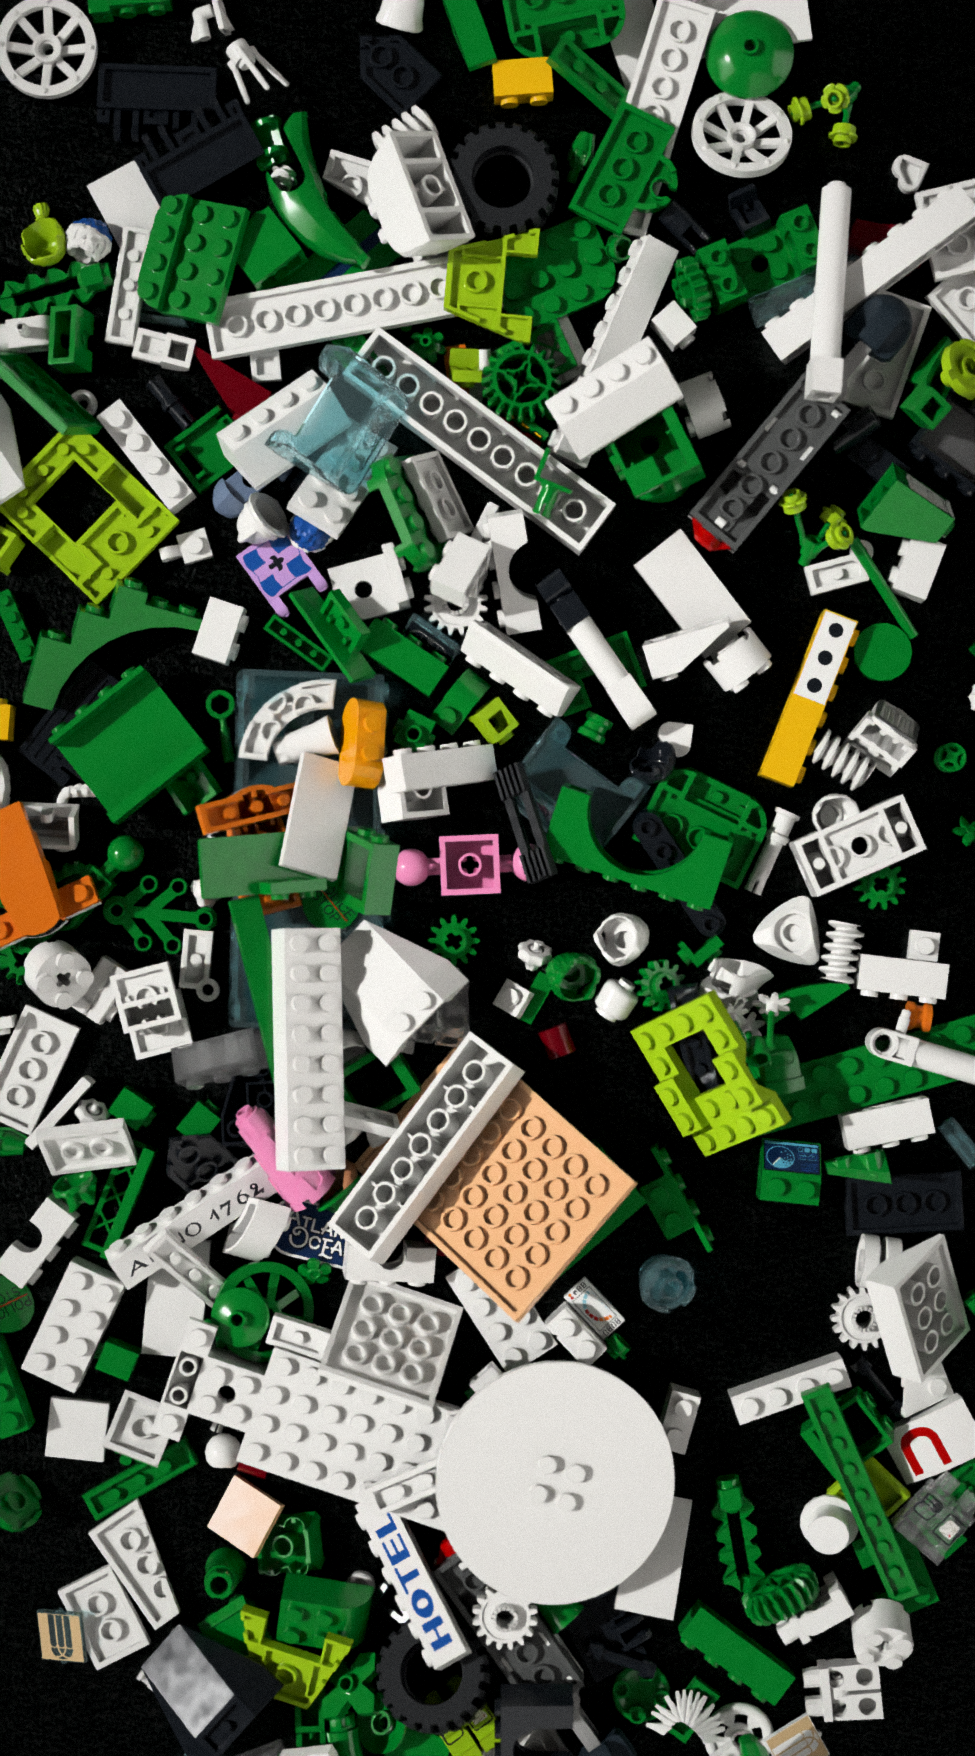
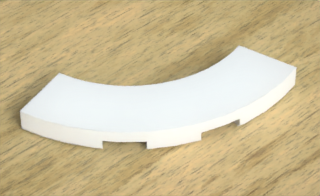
[238,679,337,761]

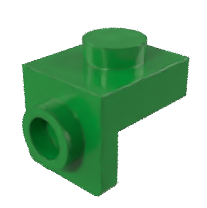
[676,935,724,967]

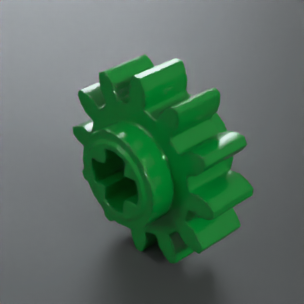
[853,865,906,910]
[428,915,480,966]
[634,959,686,1011]

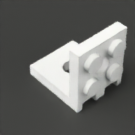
[327,542,414,621]

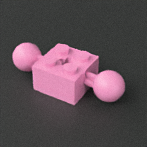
[396,834,538,896]

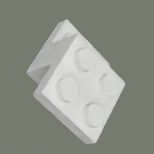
[109,961,195,1060]

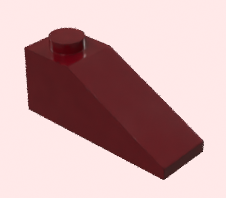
[193,346,273,421]

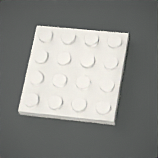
[317,1281,464,1413]

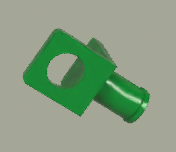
[532,447,573,518]

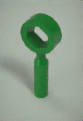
[206,690,236,763]

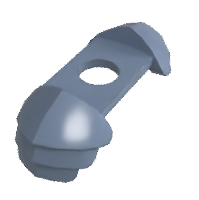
[212,467,293,518]

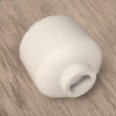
[594,977,638,1022]

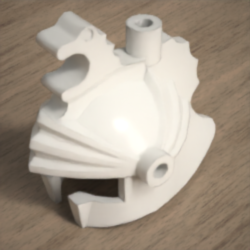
[699,958,774,1015]

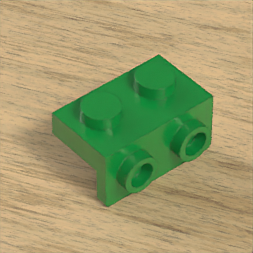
[166,759,223,816]

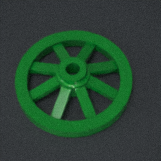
[215,1260,314,1362]

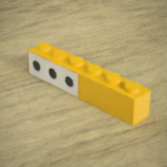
[758,609,860,788]

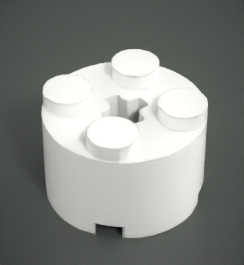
[677,371,732,440]
[703,627,772,693]
[24,940,94,1009]
[850,1599,913,1669]

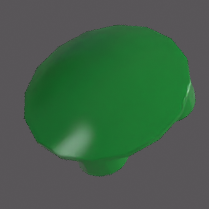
[612,1667,671,1724]

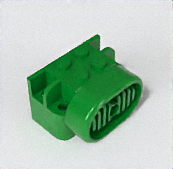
[604,405,706,503]

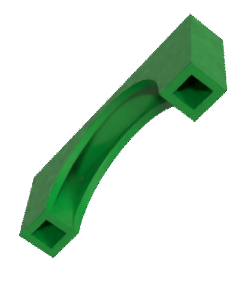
[546,782,734,911]

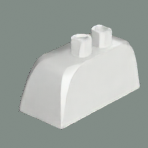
[368,131,475,257]

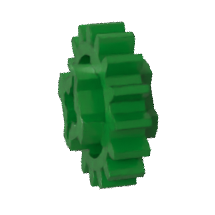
[672,256,713,323]

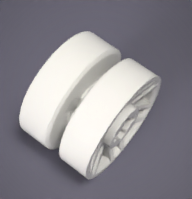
[855,1233,903,1288]

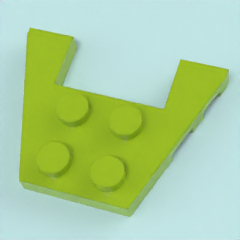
[444,228,540,346]
[240,1604,354,1709]

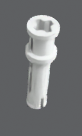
[744,807,800,896]

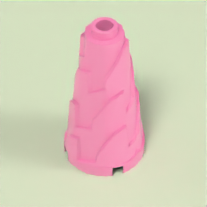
[235,1105,336,1212]

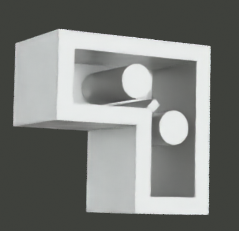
[428,532,491,608]

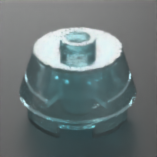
[638,1254,696,1313]

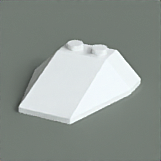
[341,920,469,1066]

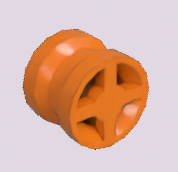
[905,1001,933,1033]

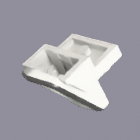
[843,700,919,777]

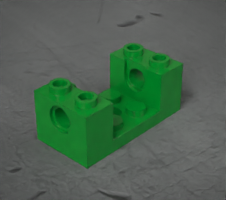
[694,204,819,315]

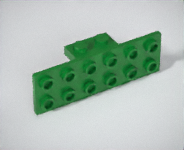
[197,825,365,900]

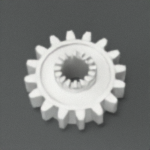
[424,584,488,636]
[830,1286,882,1351]
[472,1585,537,1650]

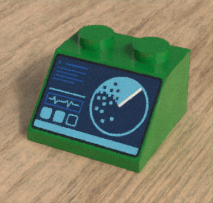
[756,1137,822,1206]

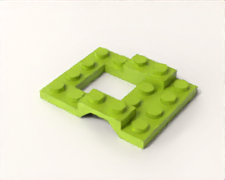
[0,432,180,605]
[630,989,792,1157]

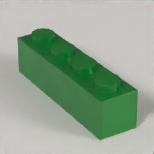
[0,589,36,665]
[263,614,334,673]

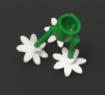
[726,992,790,1067]

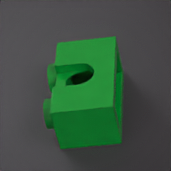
[48,304,94,374]

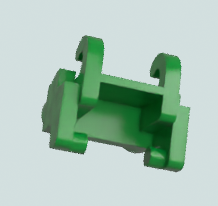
[250,114,295,172]

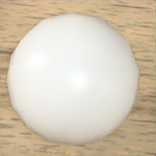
[205,1433,241,1468]

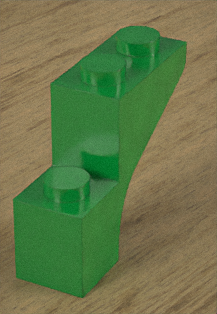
[900,336,953,430]

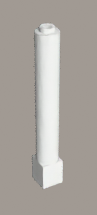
[804,181,852,403]

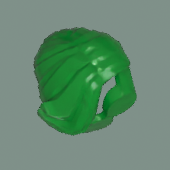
[545,952,601,1002]

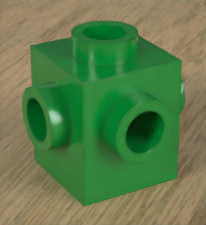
[392,709,436,753]

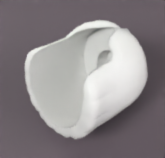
[376,0,424,33]

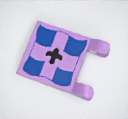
[236,534,329,620]

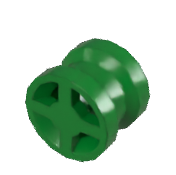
[577,711,613,745]
[933,743,967,773]

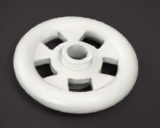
[705,1702,774,1755]

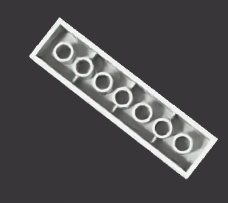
[271,928,345,1172]
[327,1031,525,1265]

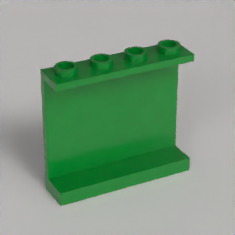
[47,665,211,825]

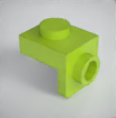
[449,348,482,388]

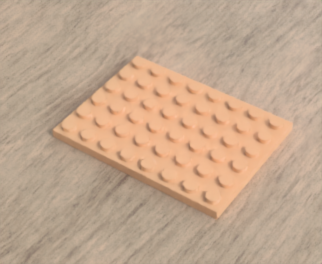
[354,1032,638,1323]

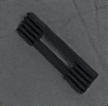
[493,762,558,884]

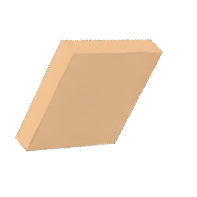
[207,1474,285,1558]

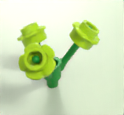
[787,81,861,148]
[778,488,854,567]

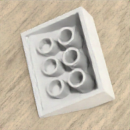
[865,1234,970,1383]

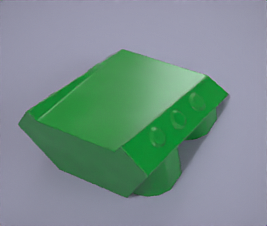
[823,1149,892,1184]
[257,1511,325,1576]
[198,1594,278,1656]

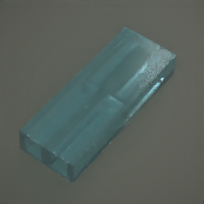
[937,1116,975,1169]

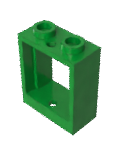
[337,827,400,915]
[343,1049,422,1112]
[800,1385,895,1481]

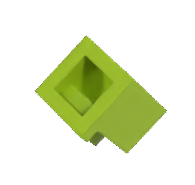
[0,525,25,575]
[467,697,519,745]

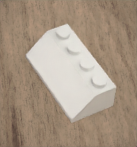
[545,336,684,462]
[216,369,352,491]
[460,620,581,718]

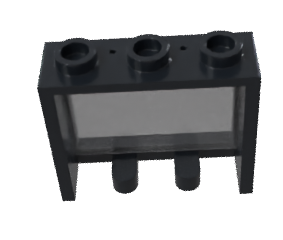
[907,387,975,498]

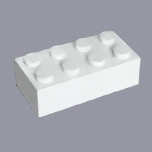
[21,1256,126,1393]

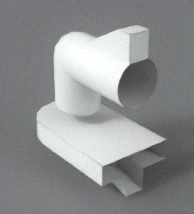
[191,0,235,44]

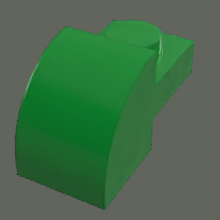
[430,668,491,735]

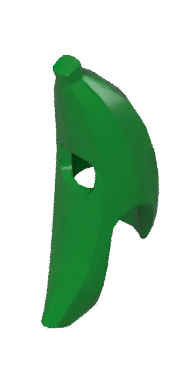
[266,111,371,269]

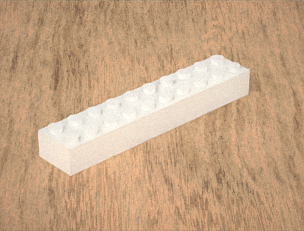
[342,326,616,556]

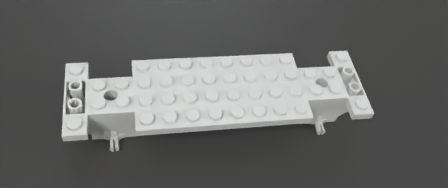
[151,1316,461,1531]

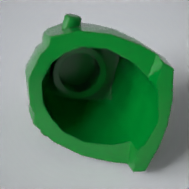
[746,1034,805,1095]

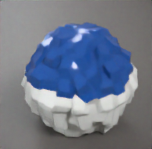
[66,218,113,265]
[288,515,333,553]

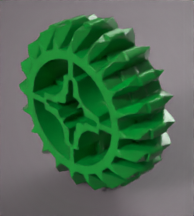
[481,342,562,424]
[741,1563,821,1626]

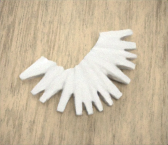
[646,1689,726,1744]

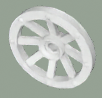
[0,0,98,99]
[691,92,792,178]

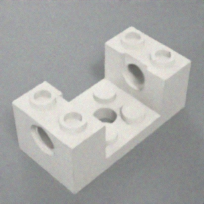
[788,794,927,897]

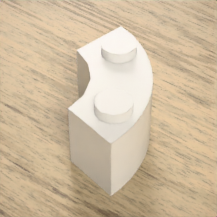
[222,1197,291,1261]

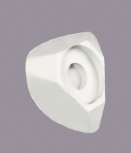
[753,896,820,965]

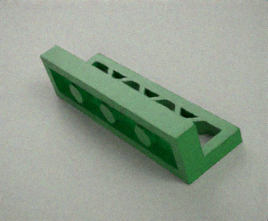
[81,1137,159,1260]

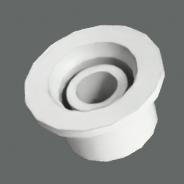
[800,1494,858,1555]

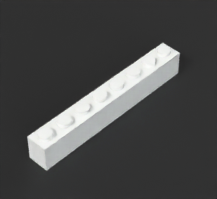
[761,184,975,365]
[547,235,679,469]

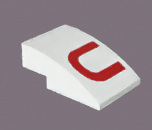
[878,1393,975,1484]

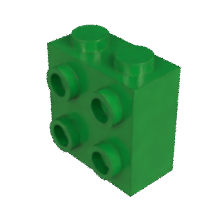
[236,206,308,291]

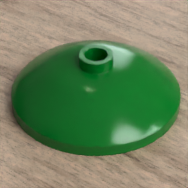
[705,10,794,99]

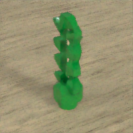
[0,261,115,319]
[711,1474,765,1592]

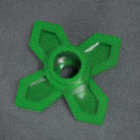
[321,1652,381,1721]

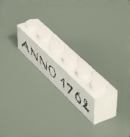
[104,1154,277,1290]

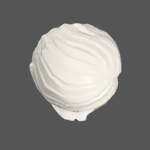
[593,913,650,967]

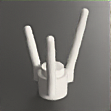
[226,38,289,105]

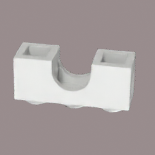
[0,1193,80,1289]
[342,1240,437,1287]

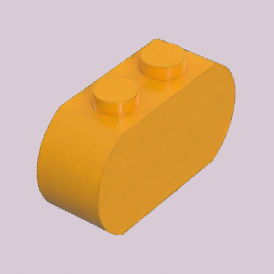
[338,698,387,789]

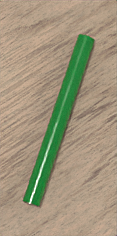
[849,536,919,640]

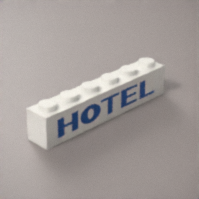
[355,1503,472,1670]

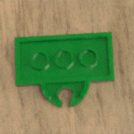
[568,101,678,237]

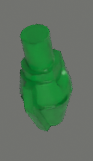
[565,131,596,186]
[0,1127,28,1156]

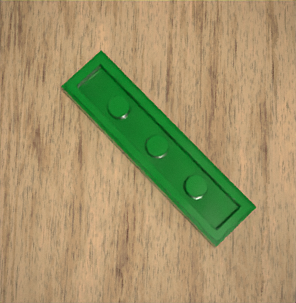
[82,1436,199,1521]

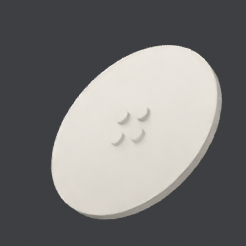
[435,1360,675,1605]

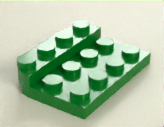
[502,0,626,58]
[137,194,250,326]
[502,215,616,331]
[367,453,448,573]
[632,767,767,890]

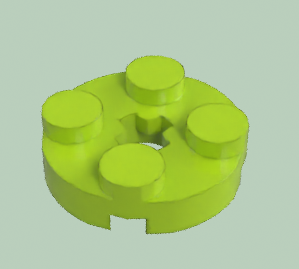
[940,339,975,400]

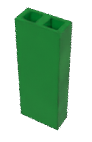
[520,971,551,1025]

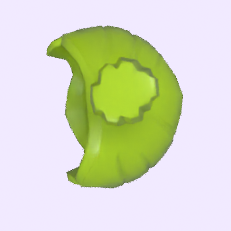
[21,202,67,267]

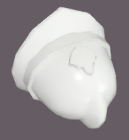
[237,492,289,544]

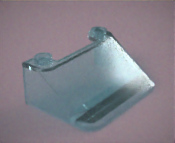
[264,344,408,494]
[515,717,651,848]

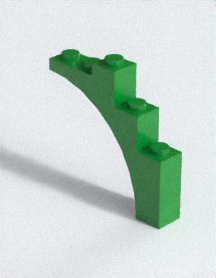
[23,577,202,711]

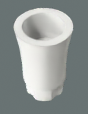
[272,715,340,766]

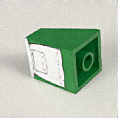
[857,463,955,543]

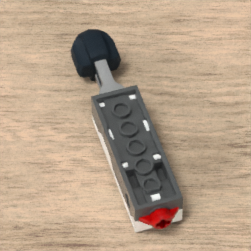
[688,294,913,553]
[433,1537,638,1756]

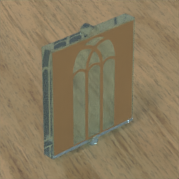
[37,1608,88,1664]

